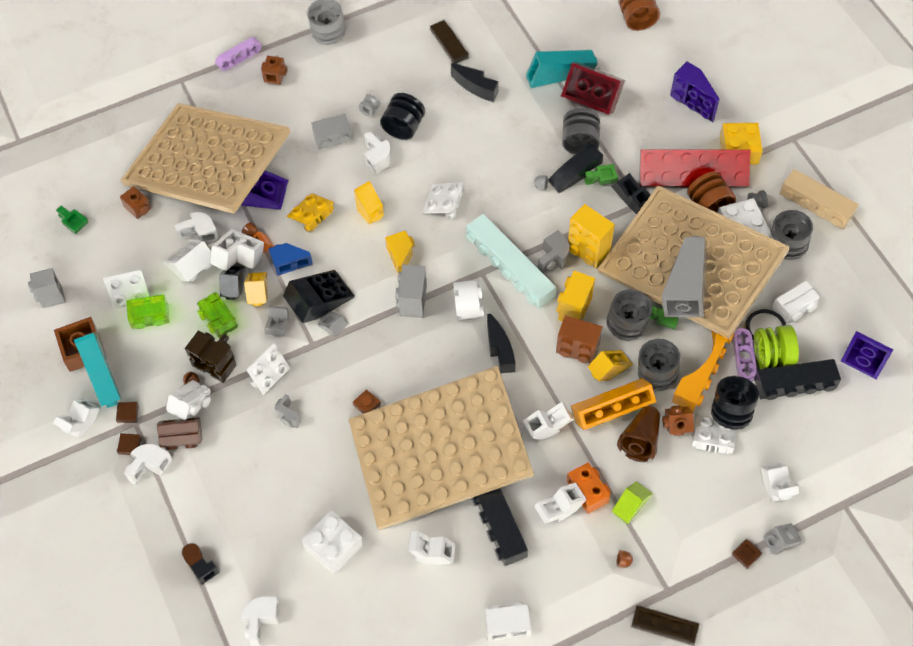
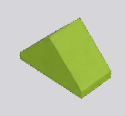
[612,481,653,524]

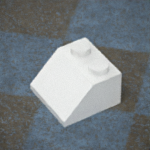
[163,239,212,282]

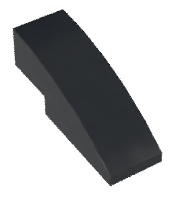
[451,63,498,102]
[548,143,603,193]
[611,173,651,214]
[487,314,516,373]

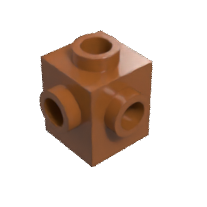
[261,55,287,85]
[662,405,694,436]

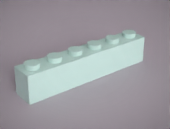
[466,214,556,309]

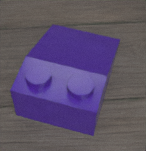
[241,170,289,210]
[841,331,894,380]

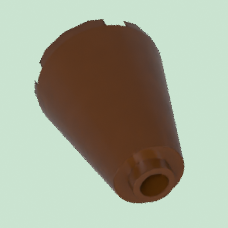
[617,406,660,462]

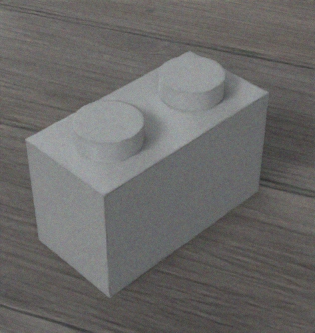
[311,114,352,149]
[28,268,65,308]

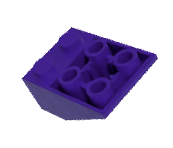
[670,61,720,122]

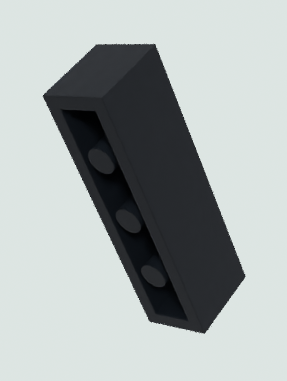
[754,359,841,400]
[471,488,528,566]

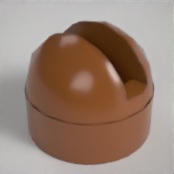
[242,222,258,237]
[183,372,200,385]
[616,550,633,568]

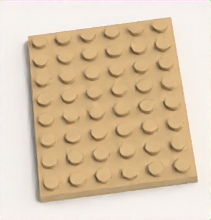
[120,103,291,214]
[597,185,789,339]
[348,366,535,530]

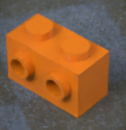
[566,462,611,514]

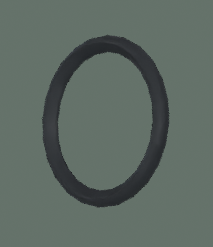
[746,309,786,340]

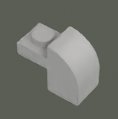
[538,230,569,273]

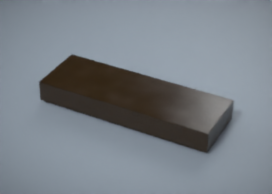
[430,20,469,63]
[631,605,700,646]

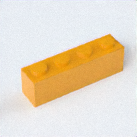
[571,378,656,430]

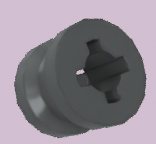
[747,190,768,209]

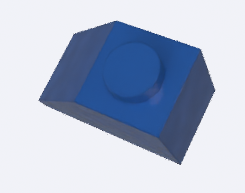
[268,243,313,276]

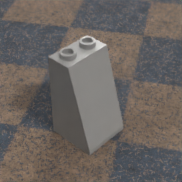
[662,236,707,317]

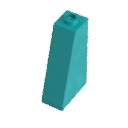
[526,50,598,88]
[74,333,121,408]

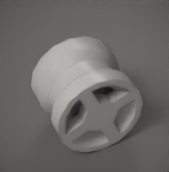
[359,94,381,117]

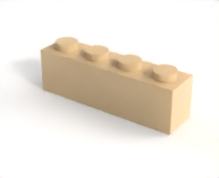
[779,169,859,229]

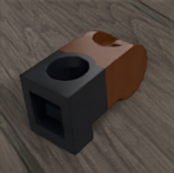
[182,543,220,585]

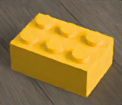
[568,203,615,269]

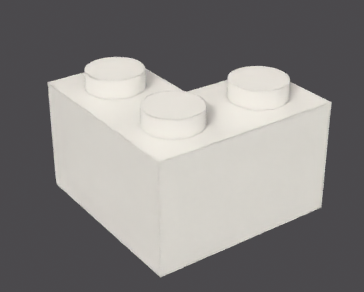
[210,229,264,271]

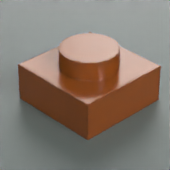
[353,389,381,414]

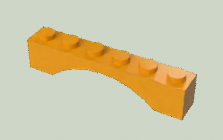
[672,327,738,412]

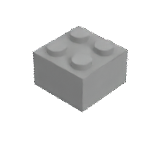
[395,264,427,318]

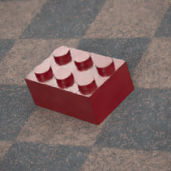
[561,62,625,115]

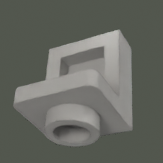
[265,306,289,336]
[275,394,301,428]
[763,523,802,554]

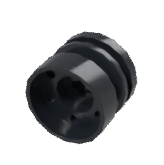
[380,93,425,140]
[711,376,759,430]

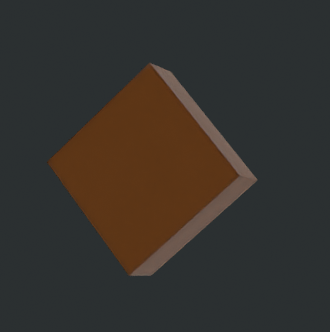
[116,402,139,423]
[117,433,142,455]
[732,539,762,569]

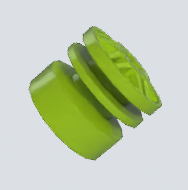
[754,325,799,369]

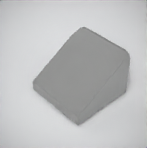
[318,311,347,337]

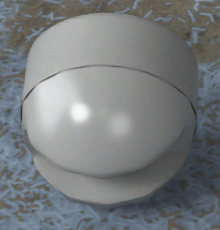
[534,175,548,190]

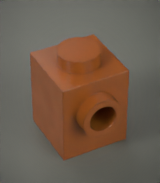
[120,186,151,219]

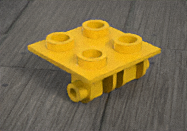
[287,193,334,232]

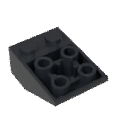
[283,270,355,323]

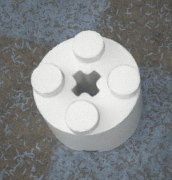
[453,280,484,320]

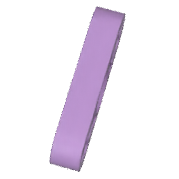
[215,37,262,71]
[733,328,757,381]

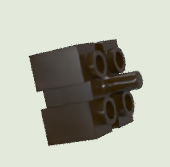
[185,330,237,383]

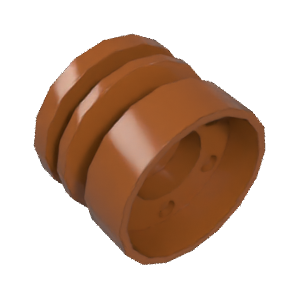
[618,0,660,31]
[687,171,736,213]

